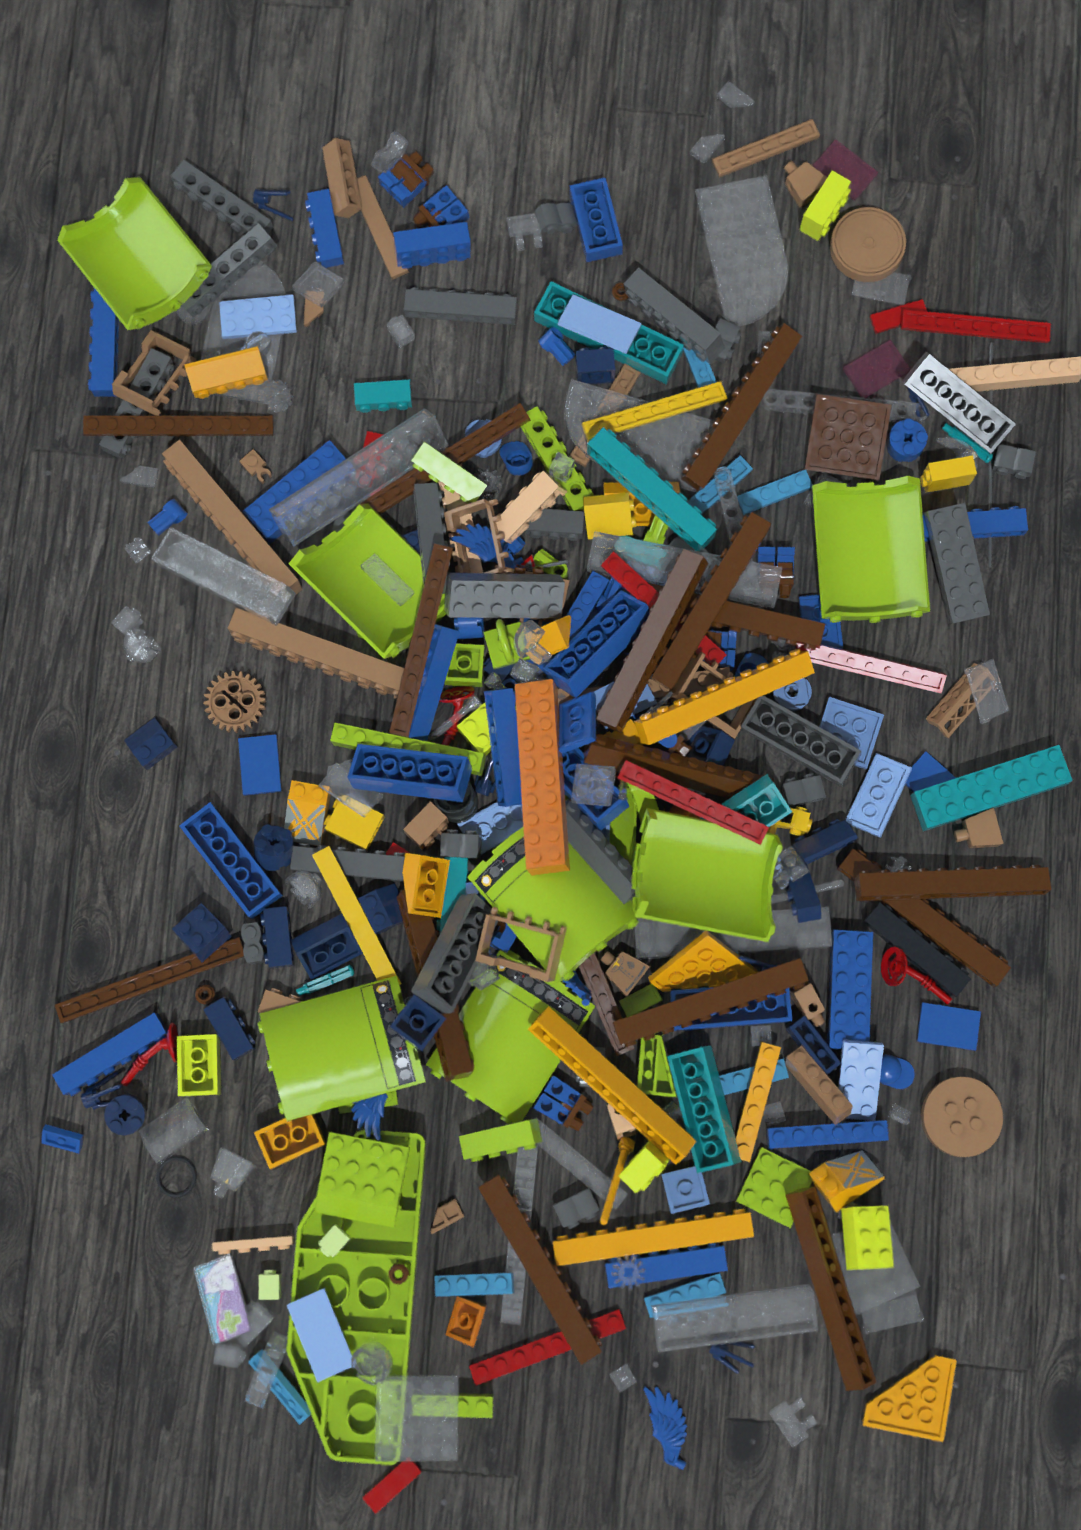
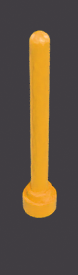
[600,1137,635,1225]

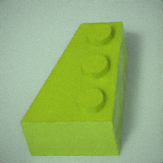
[637,1035,676,1097]

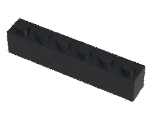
[863,903,971,998]

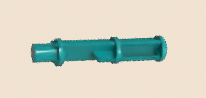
[942,423,993,463]
[296,965,354,996]

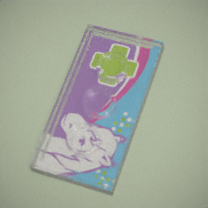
[193,1254,252,1345]

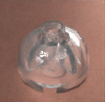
[123,626,161,663]
[285,870,322,909]
[351,1342,393,1385]

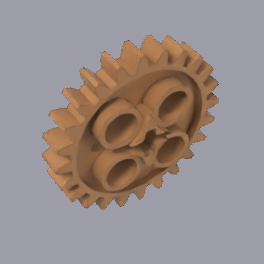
[203,671,266,733]

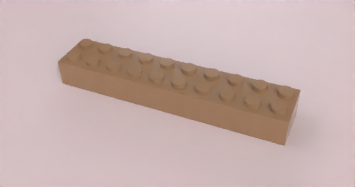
[162,440,303,603]
[228,608,404,700]

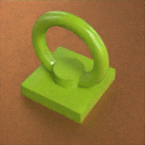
[484,619,531,669]

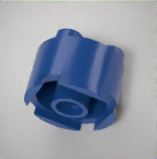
[887,418,928,462]
[454,617,484,639]

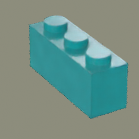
[354,380,412,413]

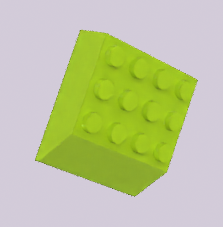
[316,1132,410,1228]

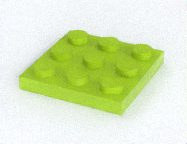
[736,1147,812,1228]

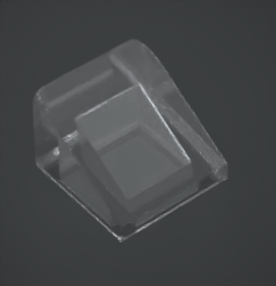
[887,1104,911,1125]

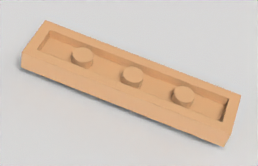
[212,1236,295,1254]

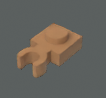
[239,449,272,484]

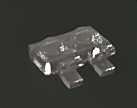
[507,213,543,251]
[773,846,809,890]
[769,1397,817,1448]

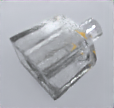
[210,1147,256,1198]

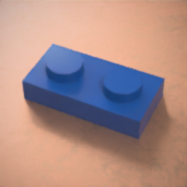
[42,1124,83,1154]

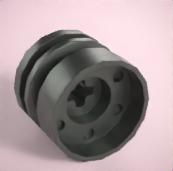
[434,782,479,823]

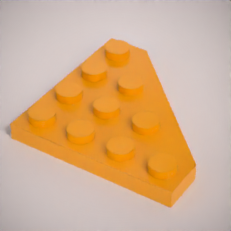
[649,930,758,992]
[862,1355,956,1442]

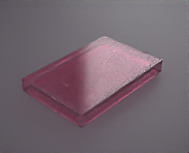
[813,140,878,201]
[843,340,911,399]

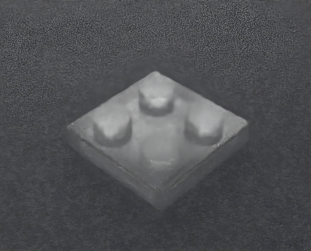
[571,764,616,806]

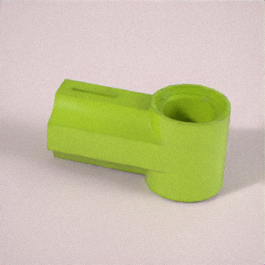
[643,515,668,550]
[534,549,568,580]

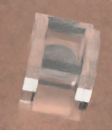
[371,131,409,174]
[514,619,552,665]

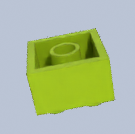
[444,644,485,687]

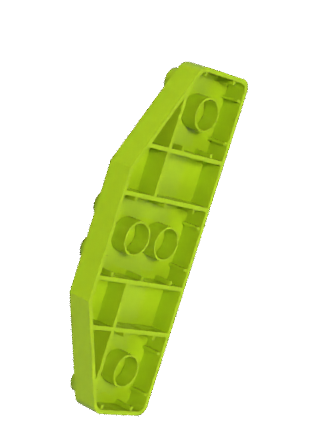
[287,1130,426,1465]

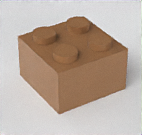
[403,801,449,850]

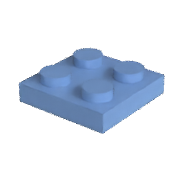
[661,1166,710,1214]

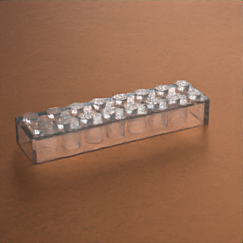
[151,527,296,626]
[651,1284,818,1352]

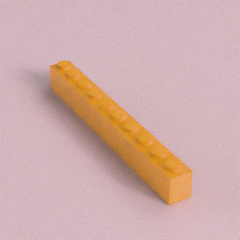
[634,649,815,745]
[528,1006,696,1164]
[553,1209,754,1266]

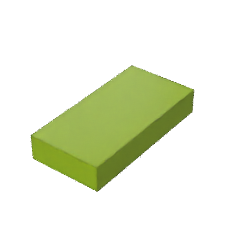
[619,984,662,1017]

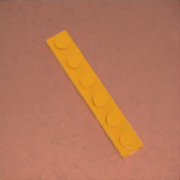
[735,1041,781,1162]

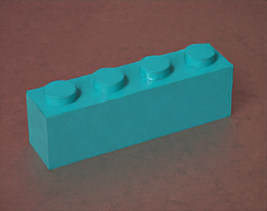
[437,857,469,934]

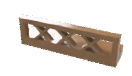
[926,663,997,738]

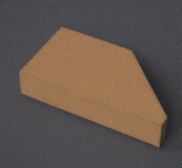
[304,292,325,327]
[431,1199,465,1234]

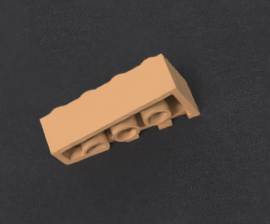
[496,471,567,544]

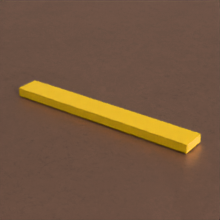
[581,381,727,442]
[312,846,401,985]

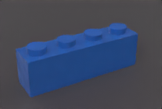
[305,189,344,268]

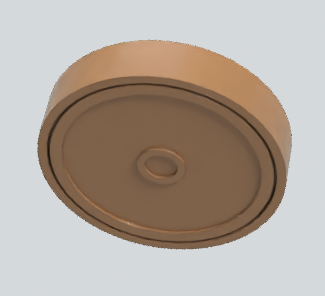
[830,207,906,282]
[921,1077,1003,1157]

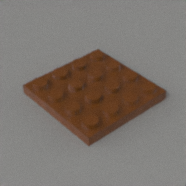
[804,394,892,480]

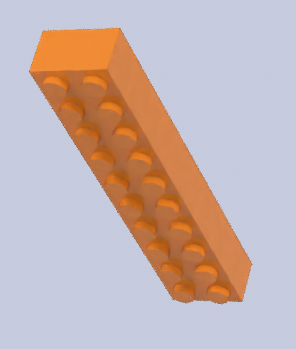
[515,679,570,876]

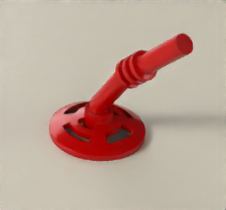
[439,686,475,746]
[881,947,952,1005]
[121,1023,178,1086]

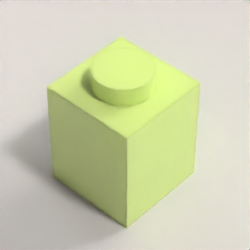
[318,1224,351,1257]
[259,1270,281,1300]

